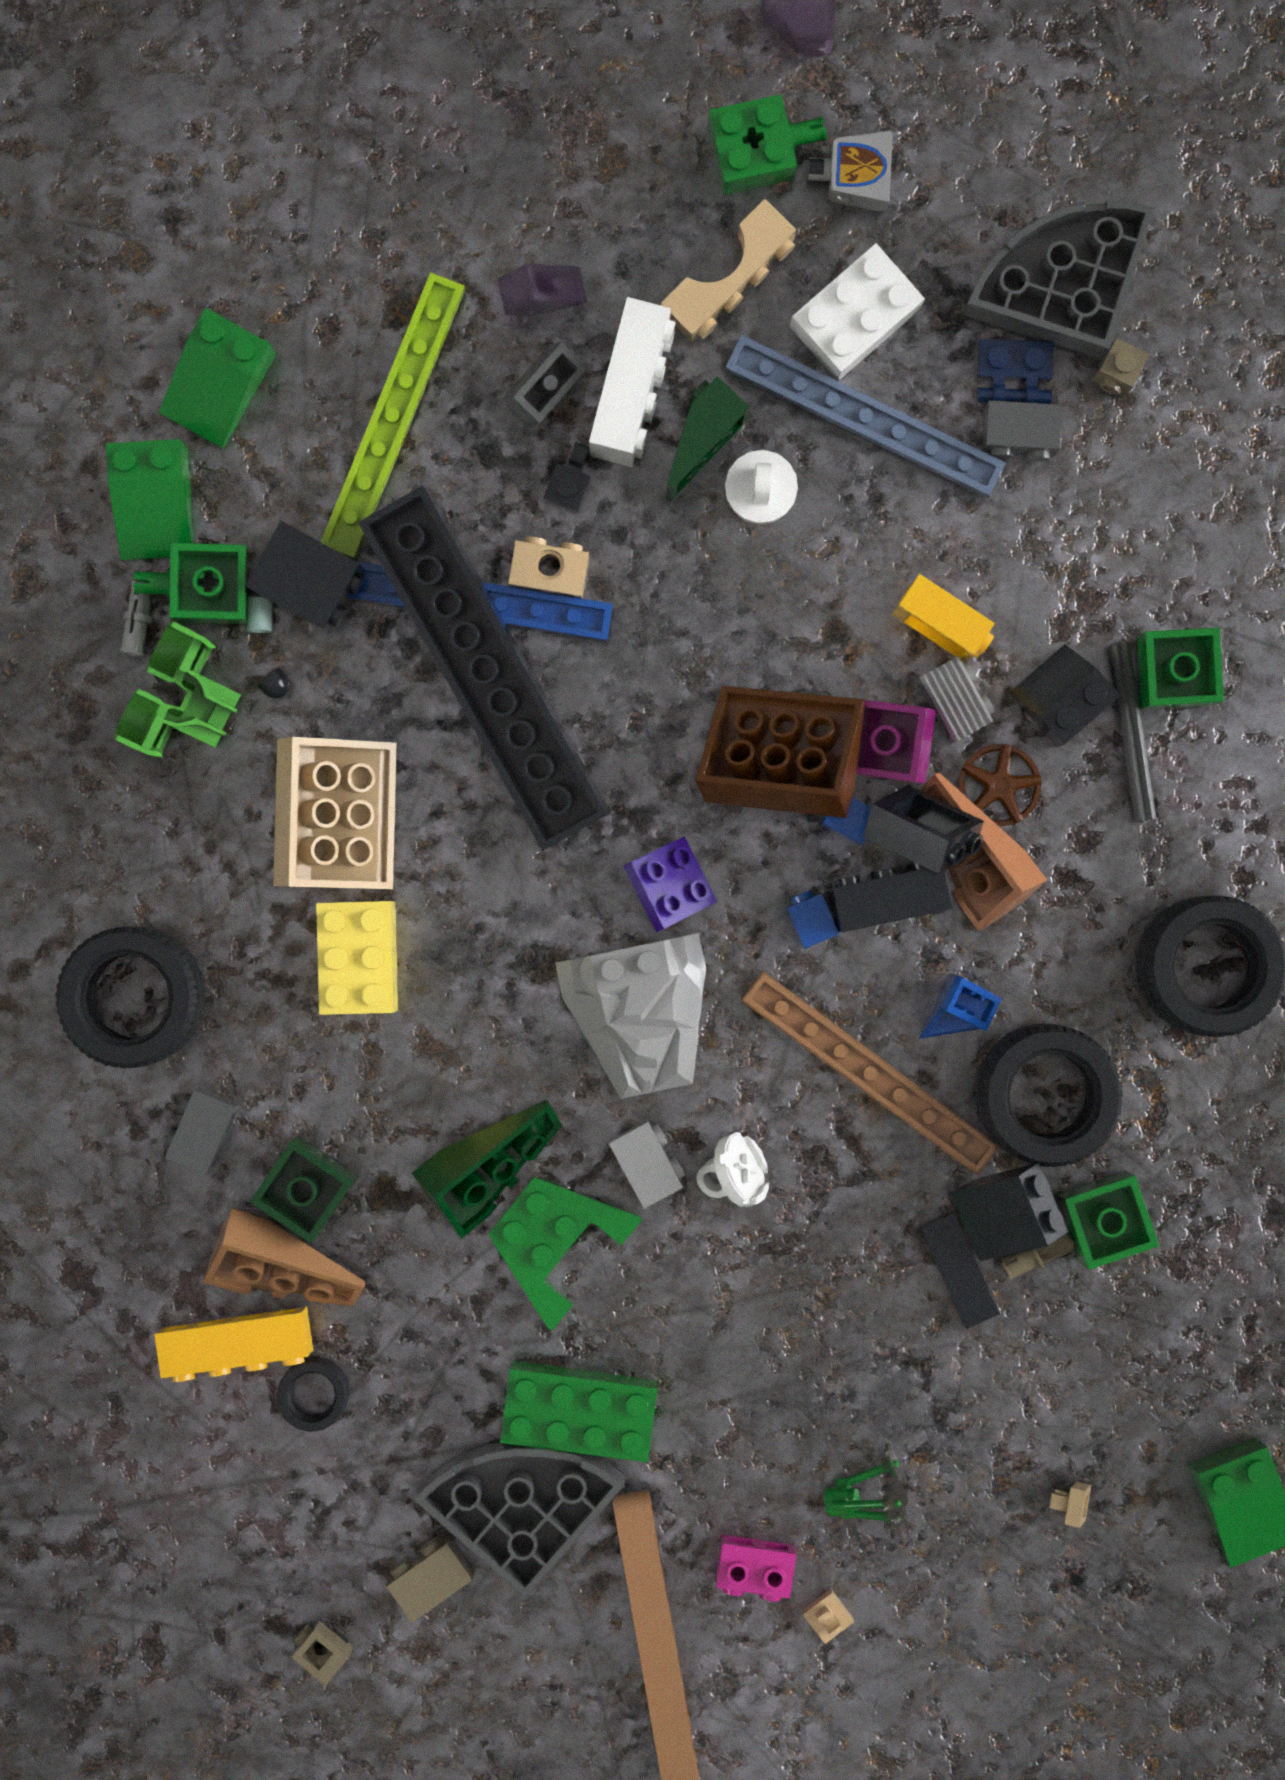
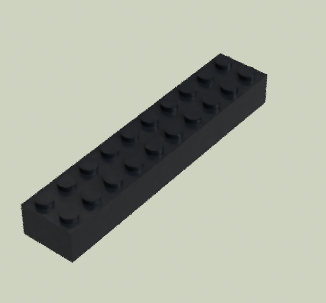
[358,485,611,851]

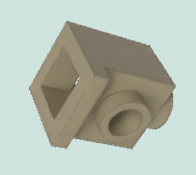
[291,1620,354,1686]

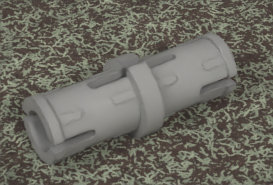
[119,580,153,657]

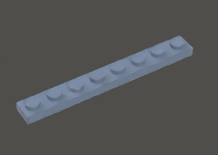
[725,335,1006,498]

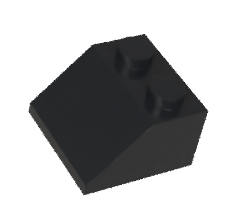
[1009,644,1120,747]

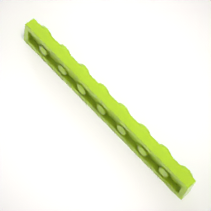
[321,272,466,560]

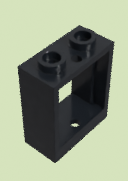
[863,785,984,874]

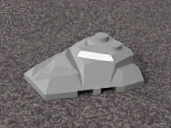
[555,933,706,1099]

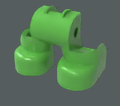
[113,621,241,758]

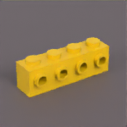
[154,1306,313,1382]

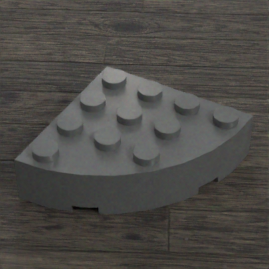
[962,201,1155,359]
[413,1442,625,1599]

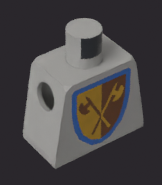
[808,131,893,212]

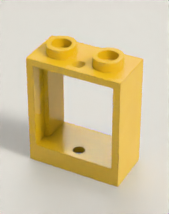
[891,574,995,662]

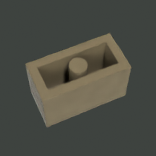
[386,1534,475,1623]

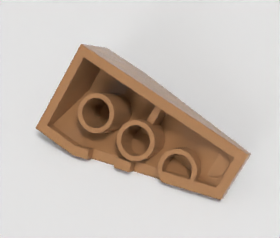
[203,1208,365,1306]

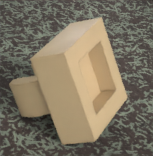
[1049,1481,1091,1528]
[802,1589,854,1644]

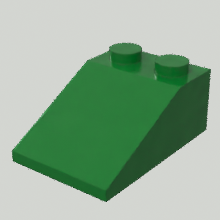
[159,307,277,449]
[106,439,194,561]
[1188,1437,1285,1568]

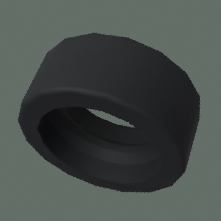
[276,1357,350,1432]

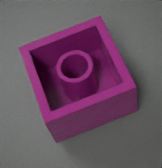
[857,700,936,784]

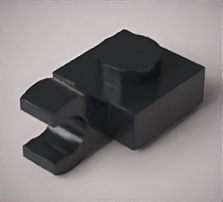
[543,442,591,512]

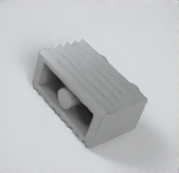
[916,656,995,744]

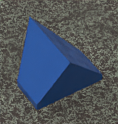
[919,973,1002,1039]

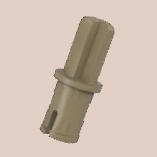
[1000,1232,1075,1281]

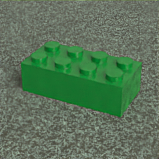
[500,1360,658,1463]

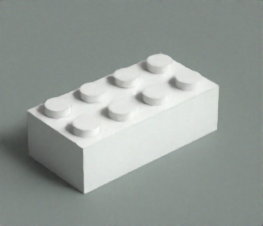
[589,297,676,467]

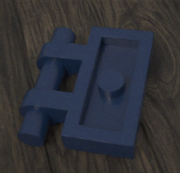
[977,339,1054,404]

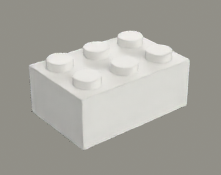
[790,243,925,381]

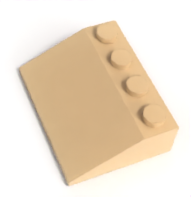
[273,737,397,889]

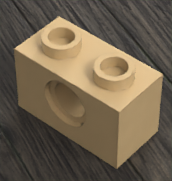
[508,536,589,599]

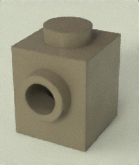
[1091,338,1150,397]

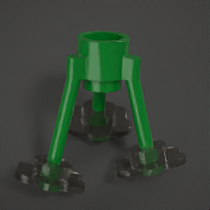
[824,1443,908,1539]

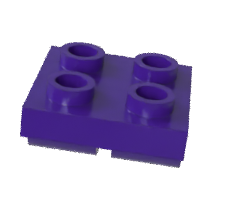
[623,836,717,933]

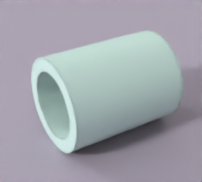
[246,597,273,633]

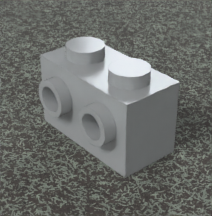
[609,1119,686,1209]

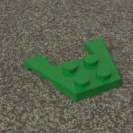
[488,1176,642,1331]

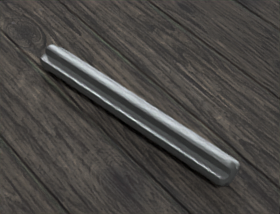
[1109,641,1156,823]

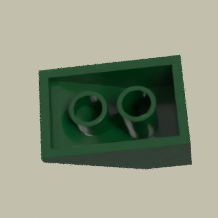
[666,376,750,501]

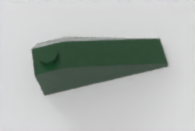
[411,1100,562,1239]

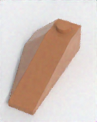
[919,773,1047,932]

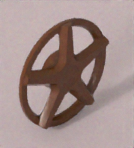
[958,744,1042,827]

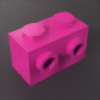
[715,1534,796,1602]

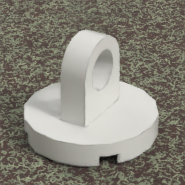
[724,450,798,525]
[696,1132,769,1207]

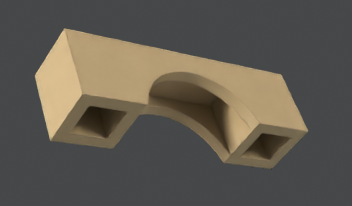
[661,199,796,343]

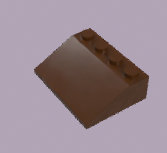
[695,686,865,818]

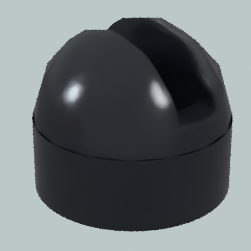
[258,667,289,698]

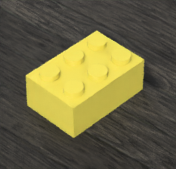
[316,901,398,1015]

